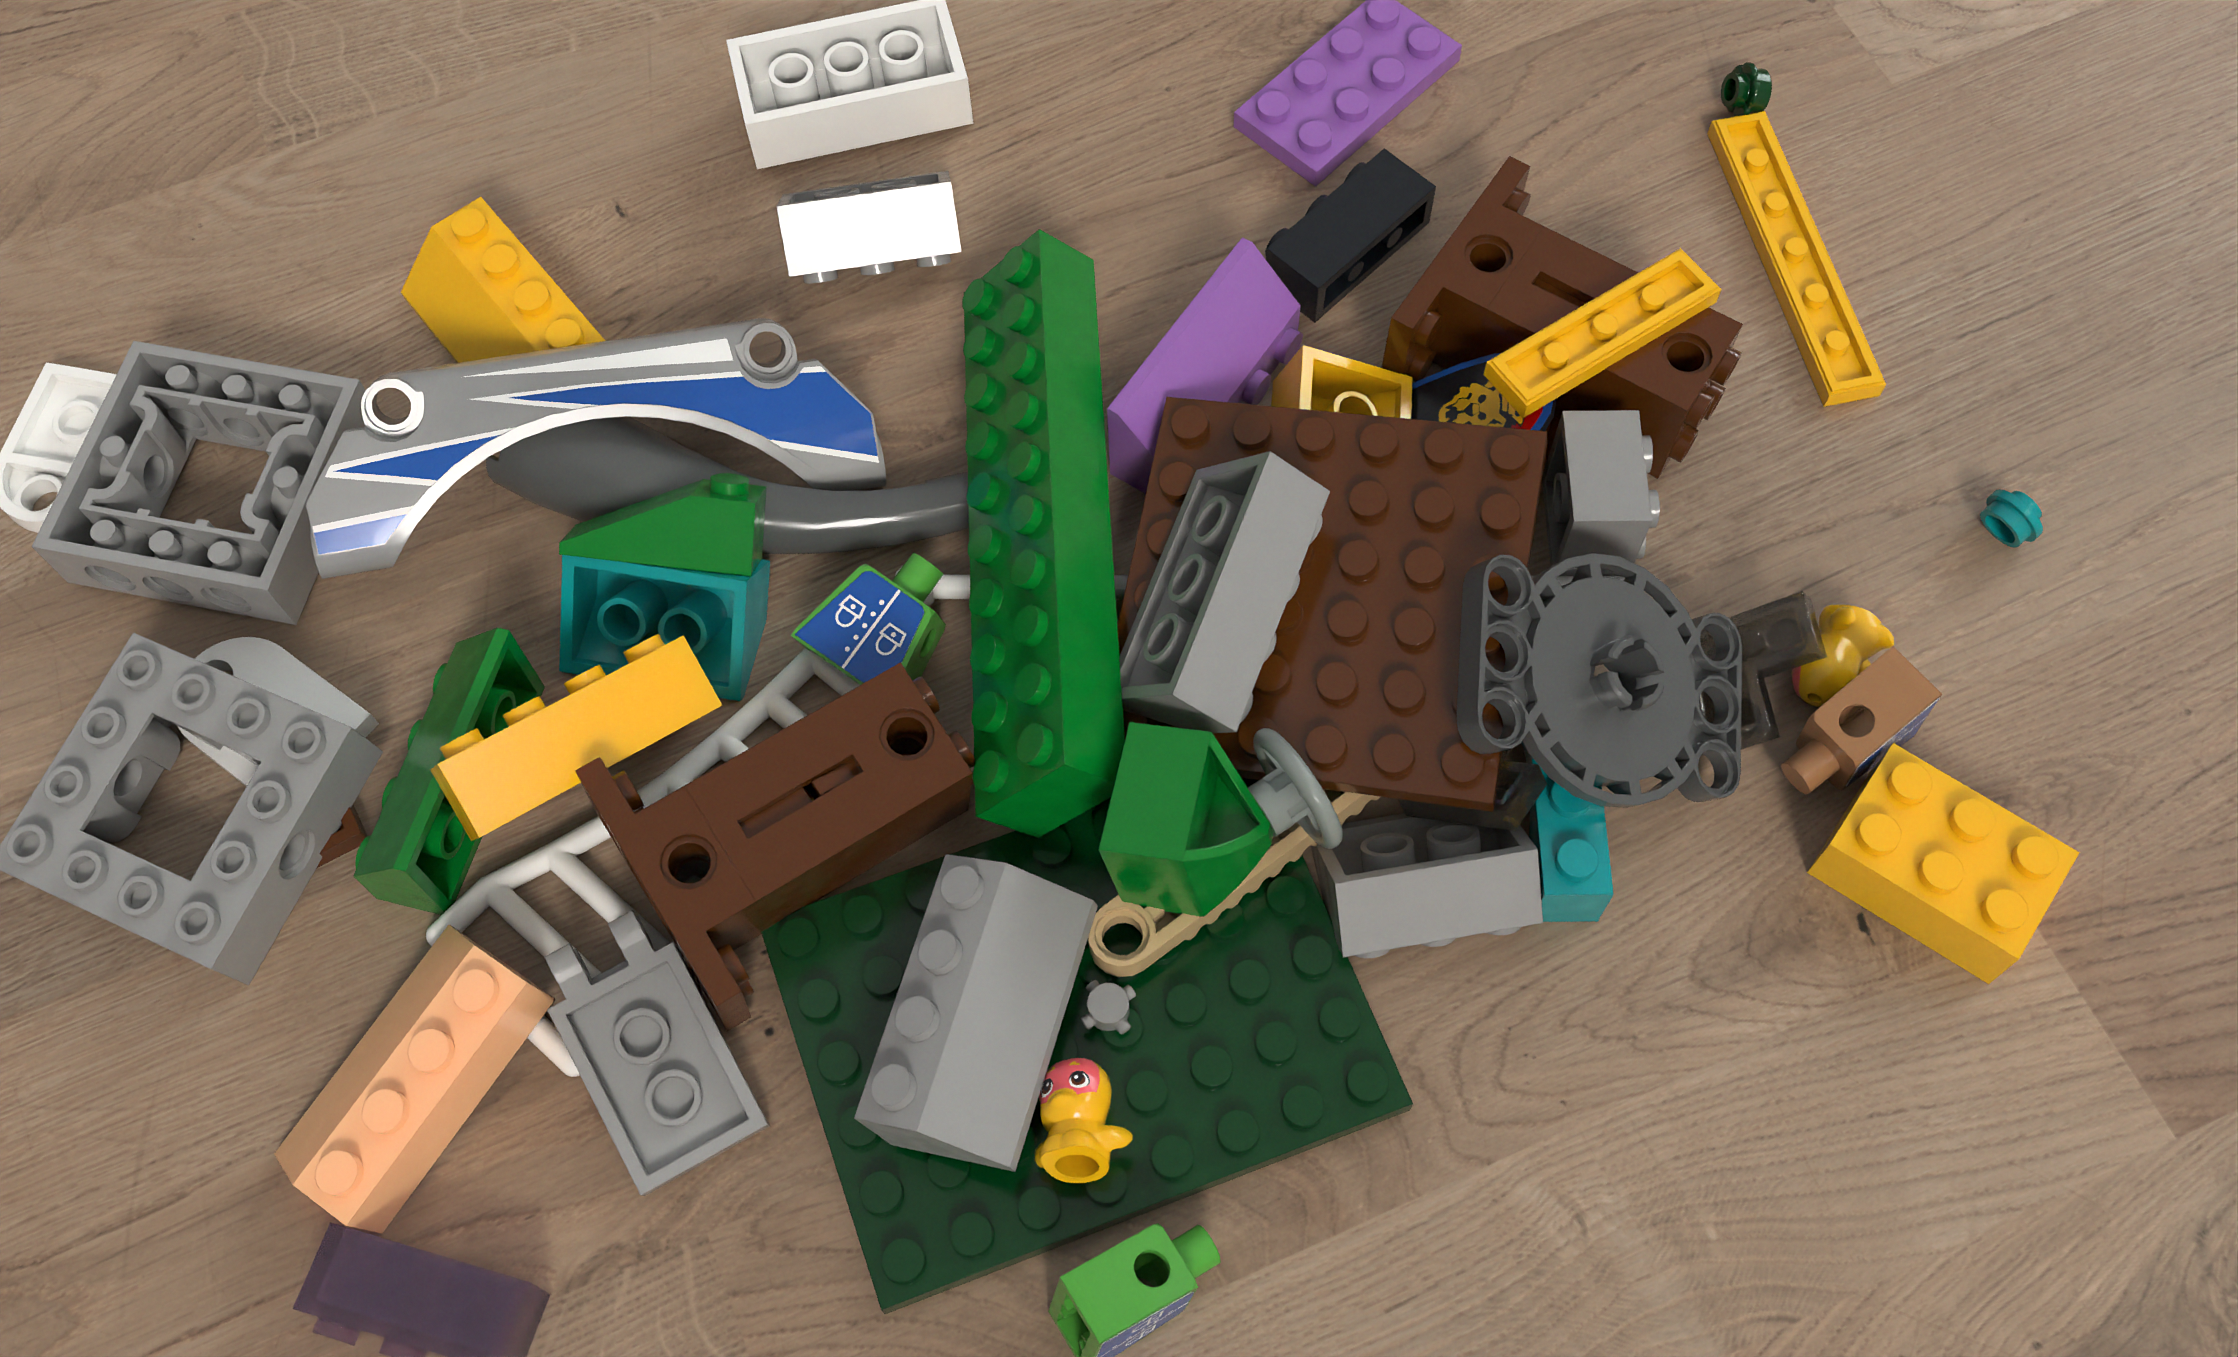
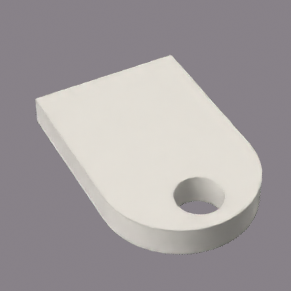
[0,362,117,533]
[178,637,379,787]

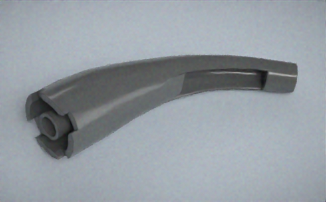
[486,417,969,554]

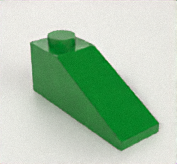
[559,473,767,577]

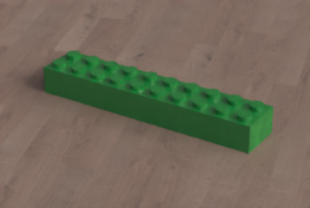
[962,229,1125,838]

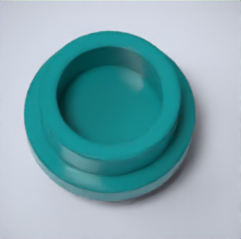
[1980,489,2043,548]

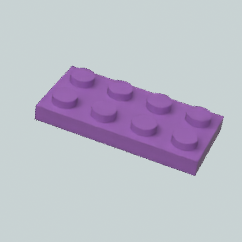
[1233,0,1462,187]

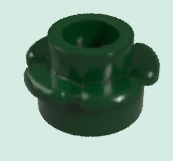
[1721,62,1772,117]

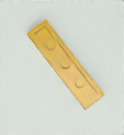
[1483,248,1722,418]

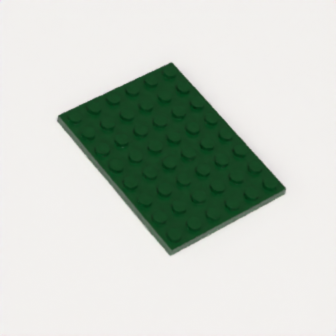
[761,778,1413,1314]

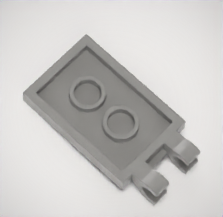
[545,910,770,1196]

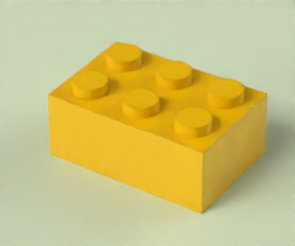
[1807,743,2080,984]

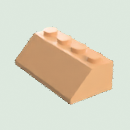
[274,925,555,1233]

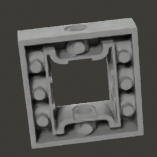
[31,341,366,625]
[0,633,383,985]

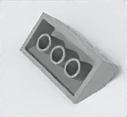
[1119,451,1330,733]
[854,854,1098,1172]

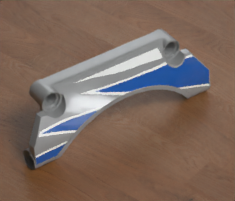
[306,318,886,579]

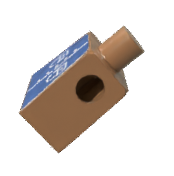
[1781,646,1942,795]

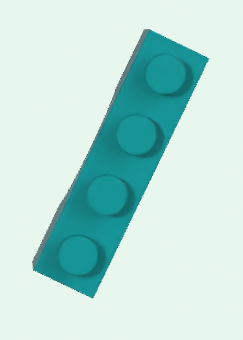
[1521,741,1614,922]

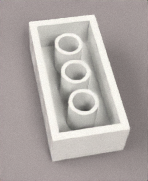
[726,0,973,169]

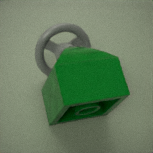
[1099,722,1343,917]

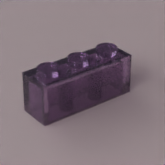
[293,1222,551,1357]

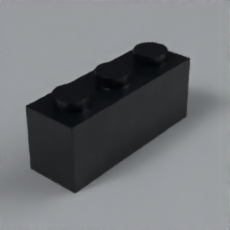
[1265,148,1436,323]

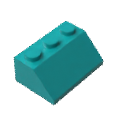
[559,555,770,701]

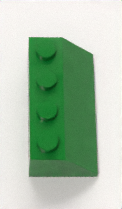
[353,628,545,915]

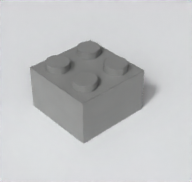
[1542,410,1660,576]

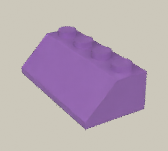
[1107,237,1303,494]

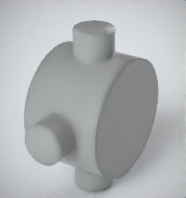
[1081,980,1136,1034]

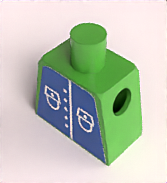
[791,552,946,685]
[1048,1223,1221,1357]

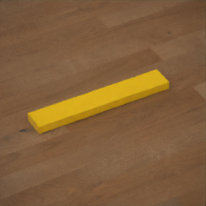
[1707,111,1886,407]

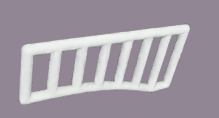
[426,648,860,1077]

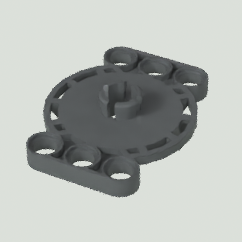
[1456,553,1742,808]

